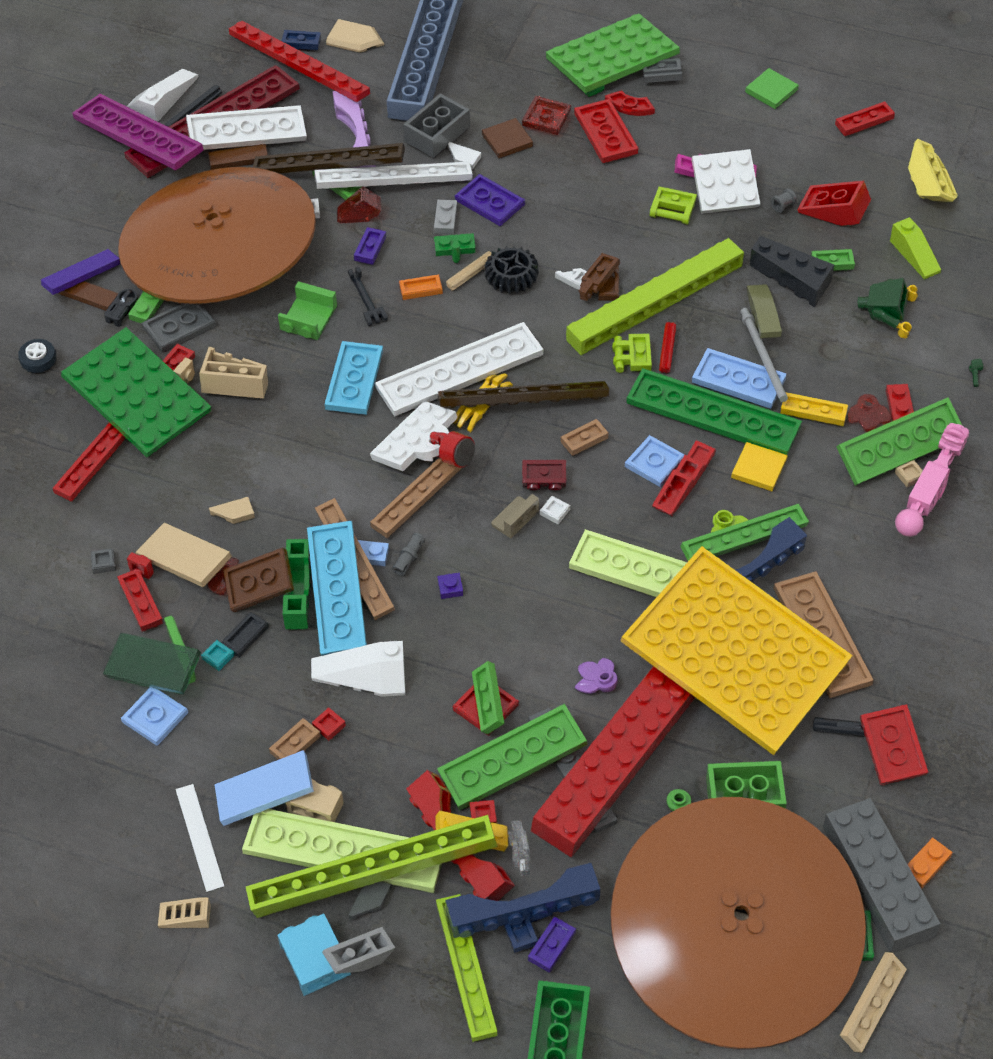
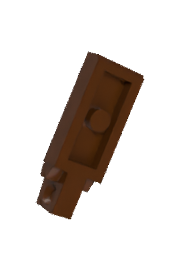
[578,253,620,301]

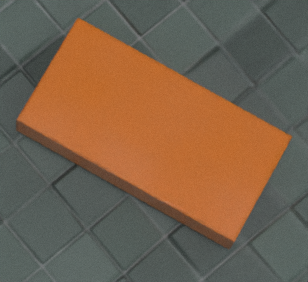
[399,274,443,300]

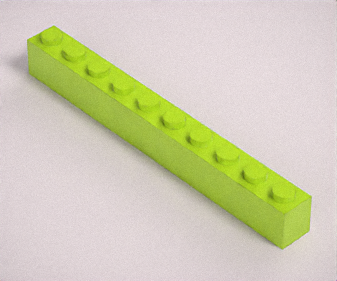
[566,238,744,355]
[246,815,498,918]

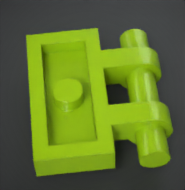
[612,334,652,373]

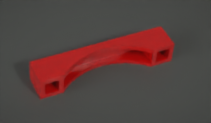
[406,770,515,901]

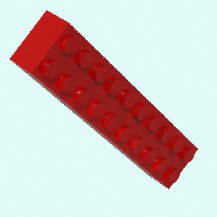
[531,666,696,858]

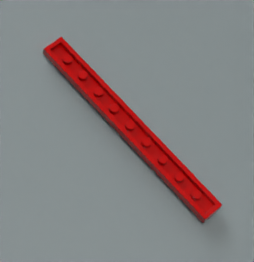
[229,21,370,102]
[53,344,195,502]

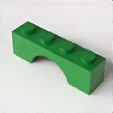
[283,539,311,629]

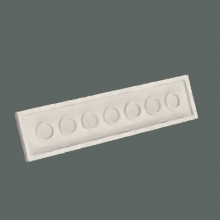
[375,322,543,417]

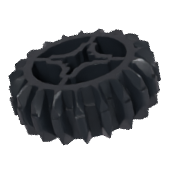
[484,246,539,294]

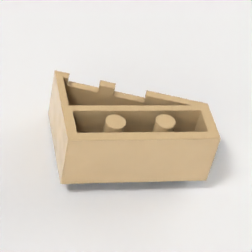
[200,347,268,398]

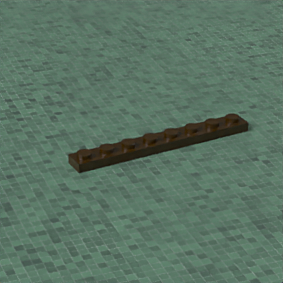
[253,143,405,174]
[438,381,609,409]

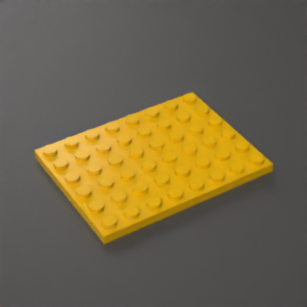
[620,546,853,755]

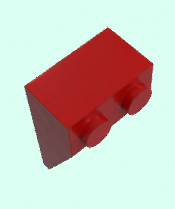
[797,181,871,225]

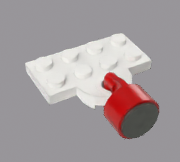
[370,401,475,471]

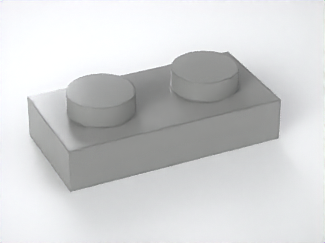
[434,199,457,234]

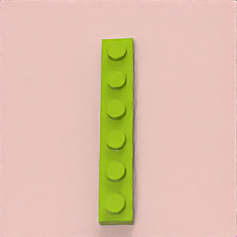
[436,894,497,1042]

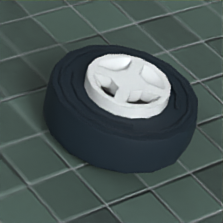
[18,339,56,373]

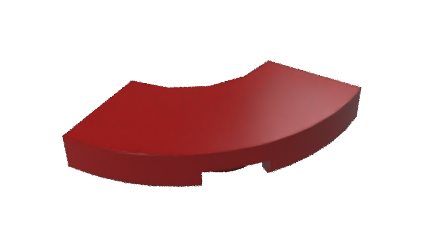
[605,90,655,116]

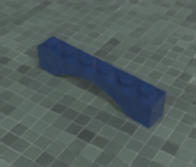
[735,517,807,583]
[445,863,600,938]

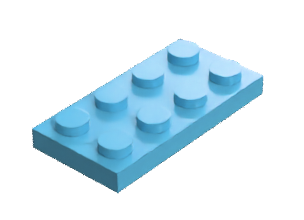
[324,341,383,415]

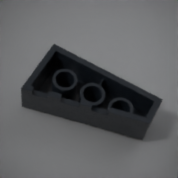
[750,236,834,308]

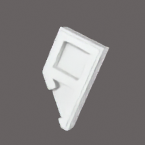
[448,142,481,170]
[555,268,587,290]

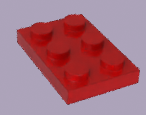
[860,704,928,786]

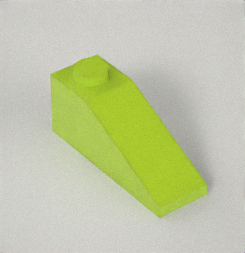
[890,217,941,279]

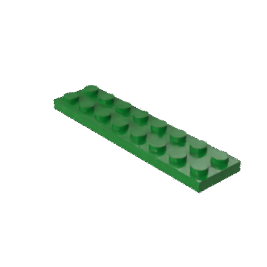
[626,368,802,455]

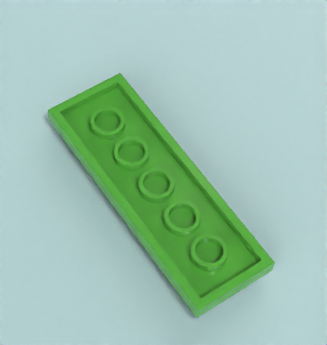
[836,397,962,486]
[437,704,588,811]

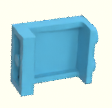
[278,914,351,996]

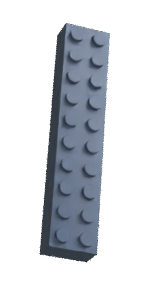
[387,0,463,121]

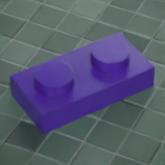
[354,227,386,265]
[528,917,576,973]

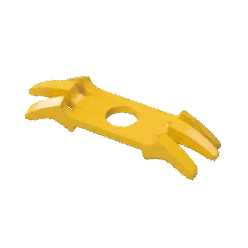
[453,373,513,433]

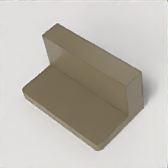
[491,494,539,538]

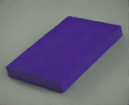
[455,174,525,226]

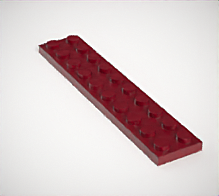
[124,65,300,178]

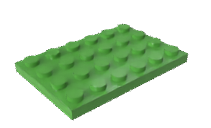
[546,14,680,93]

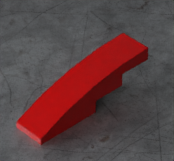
[652,440,716,516]

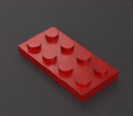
[574,99,639,163]

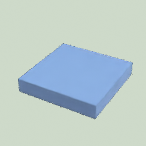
[625,435,684,487]
[121,686,188,746]

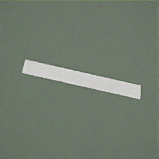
[176,784,224,892]

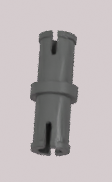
[392,532,425,576]

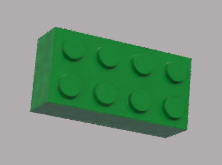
[528,980,590,1059]

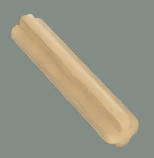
[446,251,491,290]

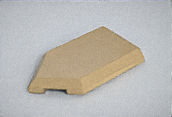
[326,19,384,53]

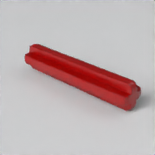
[659,322,676,373]

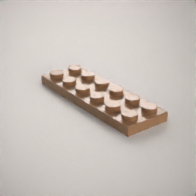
[774,571,873,698]

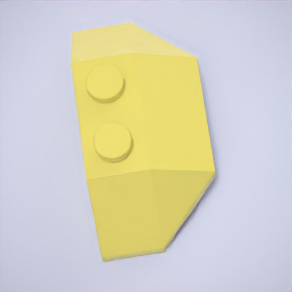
[908,139,958,202]

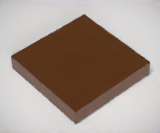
[482,118,533,158]

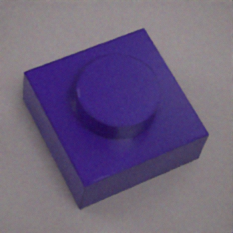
[437,573,463,599]

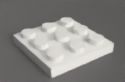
[692,149,760,214]

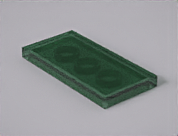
[103,633,201,695]

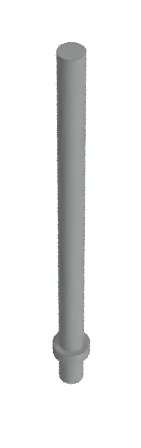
[740,308,788,402]

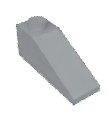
[322,927,395,974]

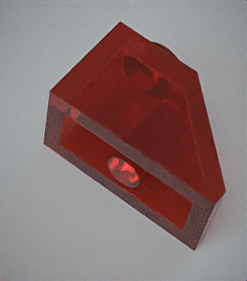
[337,186,381,223]

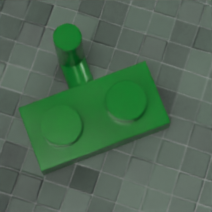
[434,233,476,263]

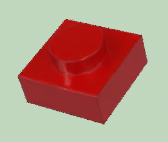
[127,552,154,579]
[312,708,346,741]
[470,800,497,824]

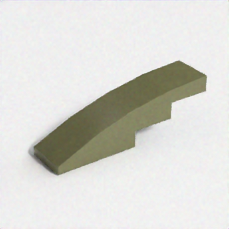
[746,284,782,338]

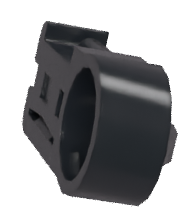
[104,289,138,327]

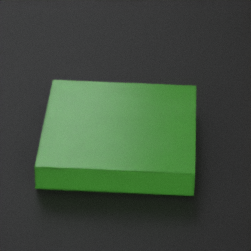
[745,68,799,109]

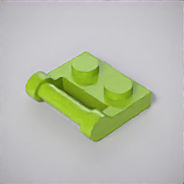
[649,187,697,225]

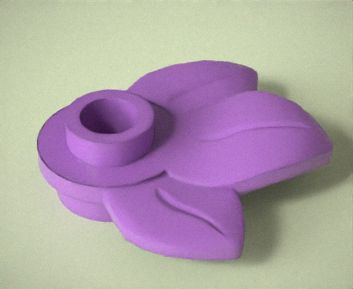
[575,658,618,694]

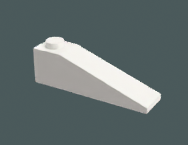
[127,69,198,122]
[311,641,405,696]

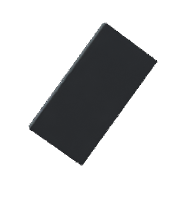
[221,612,269,658]

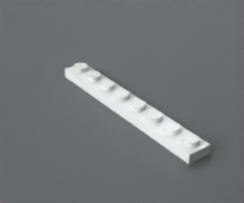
[315,162,473,189]

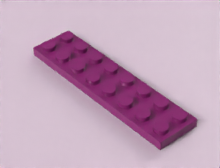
[72,94,204,170]

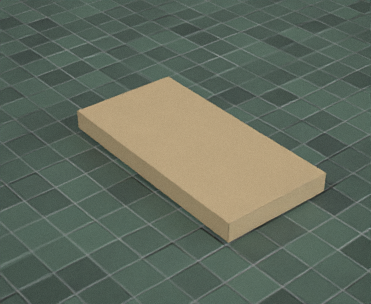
[136,523,232,587]

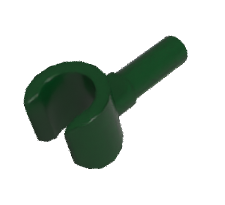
[969,359,983,387]

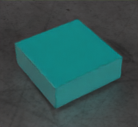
[201,640,235,671]

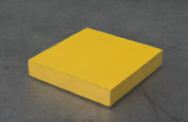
[731,442,787,491]

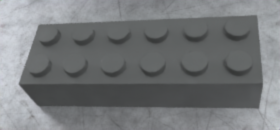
[823,798,941,953]

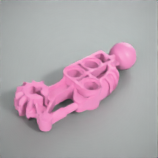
[895,423,969,537]

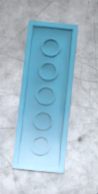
[307,521,367,656]

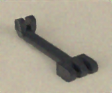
[348,267,388,326]

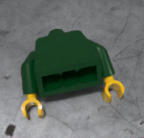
[857,278,918,338]

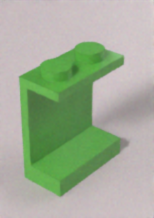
[278,281,337,340]

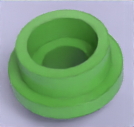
[667,789,691,811]

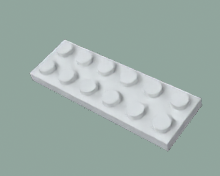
[186,105,307,150]

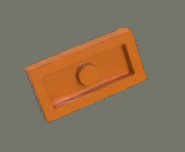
[908,837,953,889]

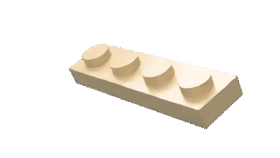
[840,952,907,1052]

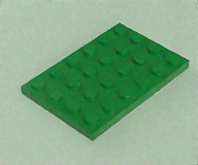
[61,327,211,457]

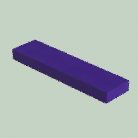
[41,249,120,295]

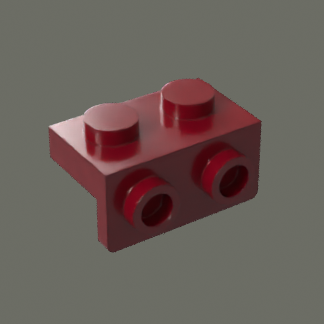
[522,460,566,491]

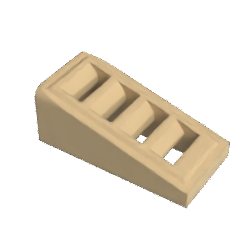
[158,897,211,928]

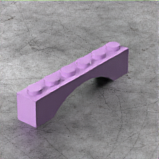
[333,91,376,168]

